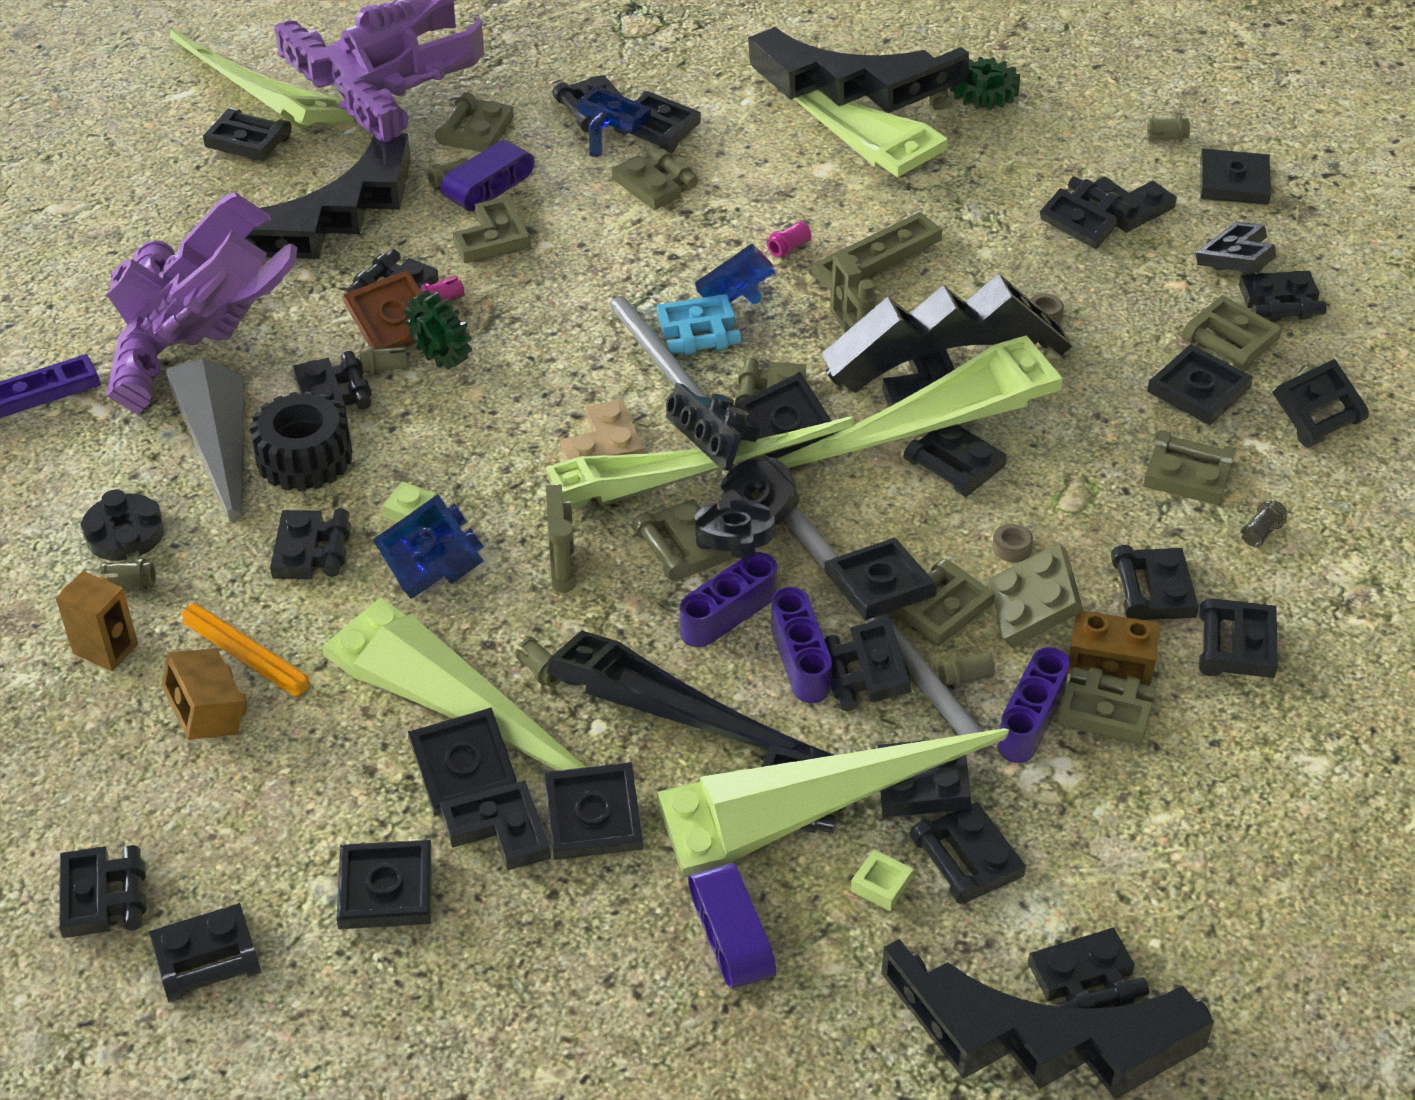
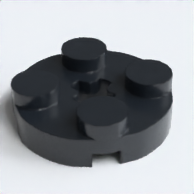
[719,457,800,526]
[80,489,164,561]
[695,500,775,558]

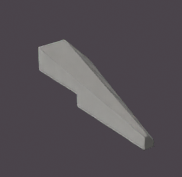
[166,358,245,522]

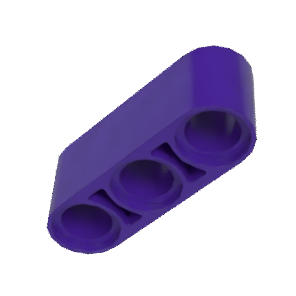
[441,140,535,212]
[680,552,777,647]
[771,587,832,703]
[997,647,1070,763]
[688,863,776,989]

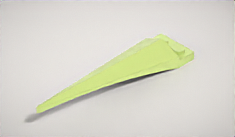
[169,29,354,130]
[794,89,948,178]
[777,335,1063,468]
[546,417,855,507]
[323,597,586,771]
[657,729,1009,877]

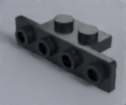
[666,383,760,471]

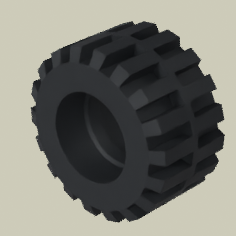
[250,391,353,491]

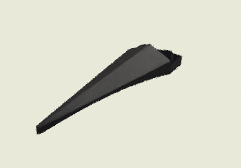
[547,630,834,758]

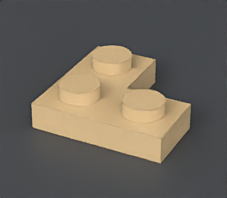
[560,399,644,461]

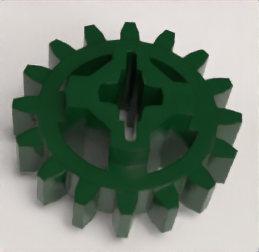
[950,57,1020,110]
[404,290,472,370]

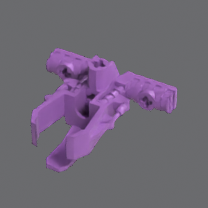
[273,0,484,143]
[106,192,297,415]

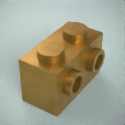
[56,571,138,671]
[1068,611,1160,685]
[161,648,247,740]

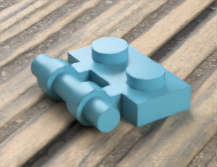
[657,294,741,356]

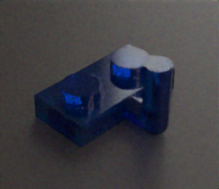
[577,86,651,157]
[695,243,775,304]

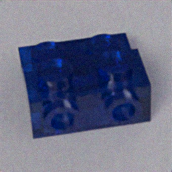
[373,494,485,599]

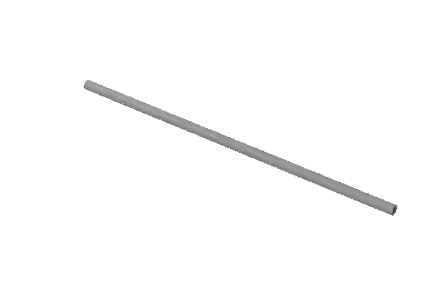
[610,296,983,736]

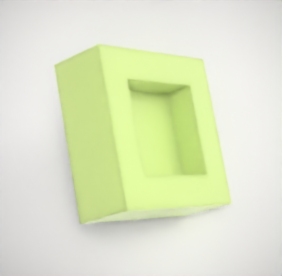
[382,481,437,529]
[850,849,913,911]

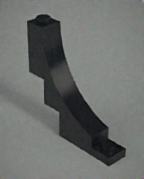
[748,27,969,113]
[245,133,411,259]
[822,273,1073,393]
[881,939,1214,1100]

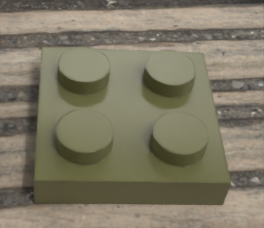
[989,542,1084,647]

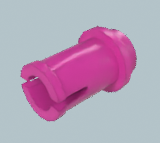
[767,221,812,258]
[420,275,464,301]

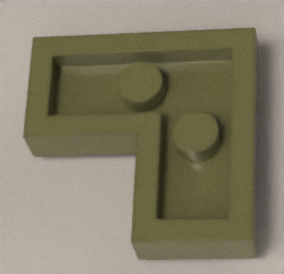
[453,196,531,263]

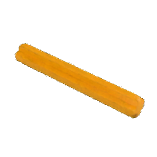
[181,603,311,697]

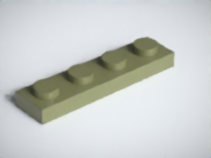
[812,212,943,290]

